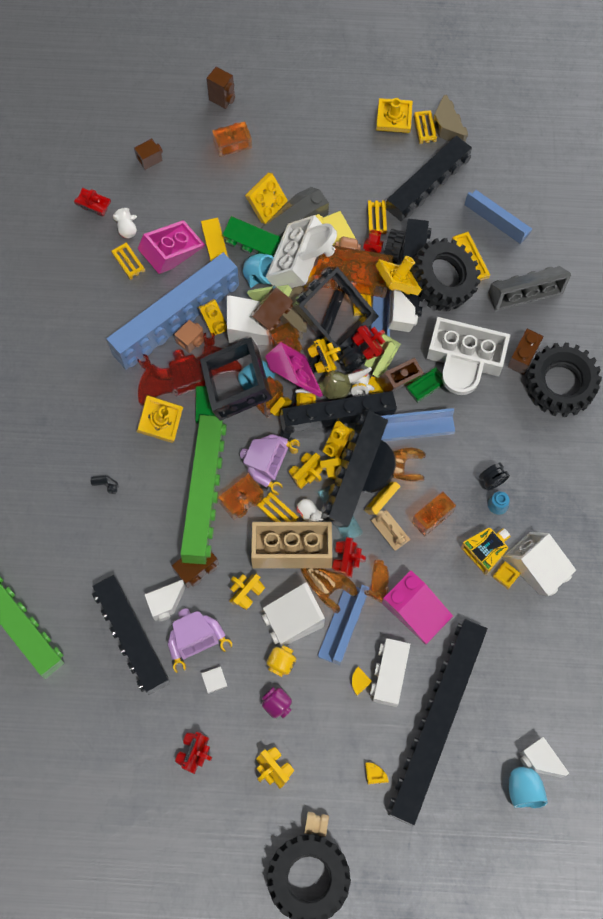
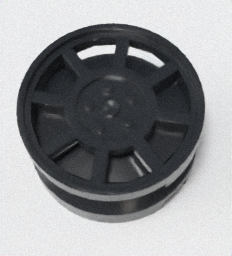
[338,344,367,372]
[478,462,510,491]

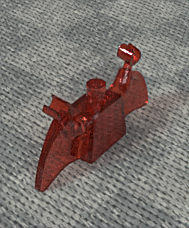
[138,332,242,406]

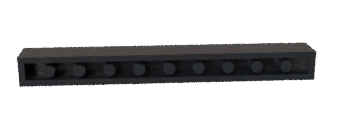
[387,619,488,826]

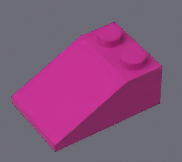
[138,220,205,274]
[265,342,323,397]
[382,570,453,645]

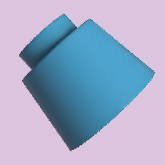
[488,492,510,515]

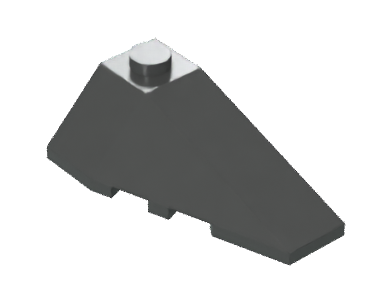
[261,187,329,239]

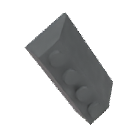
[488,266,571,311]

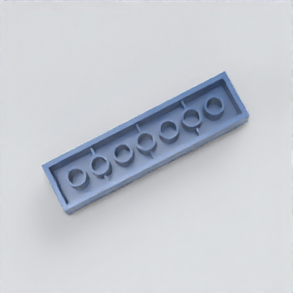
[106,252,239,370]

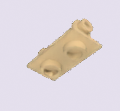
[371,510,410,551]

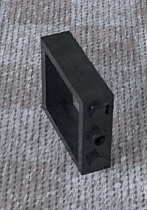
[293,267,379,355]
[200,337,273,421]

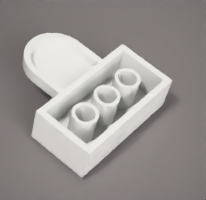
[265,215,337,288]
[427,317,510,395]

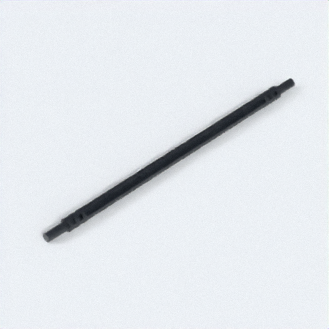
[260,264,353,491]

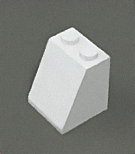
[227,296,277,346]
[503,532,576,596]
[261,582,325,648]

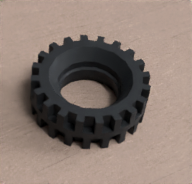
[410,238,481,311]
[525,342,602,417]
[267,834,351,919]

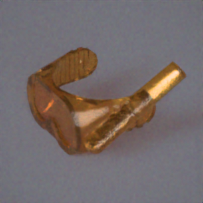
[364,560,389,603]

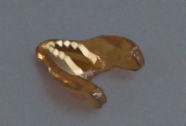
[393,447,426,482]
[301,568,358,614]

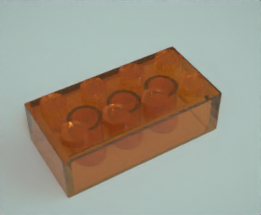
[314,245,393,298]

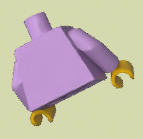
[240,434,300,495]
[168,609,232,673]

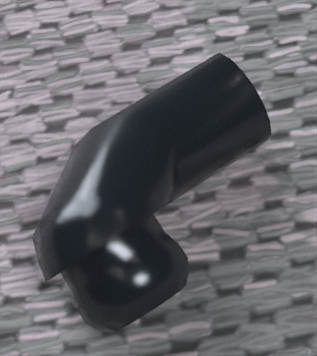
[90,475,119,494]

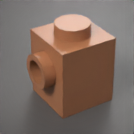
[174,320,204,353]

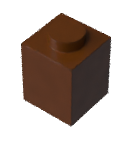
[134,138,163,170]

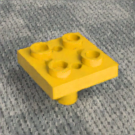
[376,98,413,133]
[245,172,288,224]
[376,256,422,295]
[136,395,183,443]

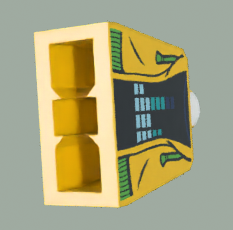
[461,528,511,576]

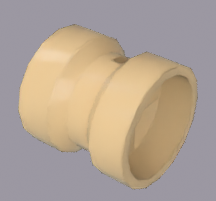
[304,812,329,837]

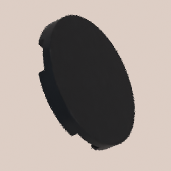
[340,440,396,493]

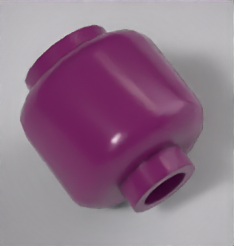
[261,687,292,719]

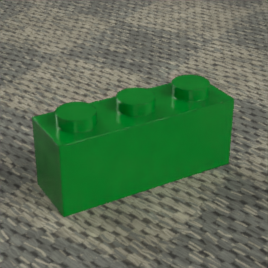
[222,216,281,258]

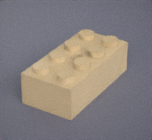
[251,522,332,568]

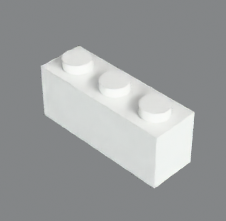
[370,638,410,707]

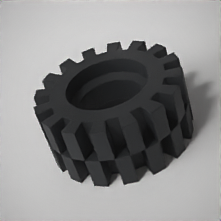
[383,229,405,264]

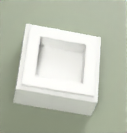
[201,666,228,694]

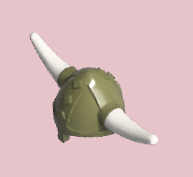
[295,367,372,400]

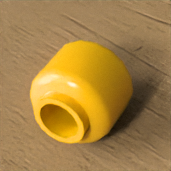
[266,645,297,677]

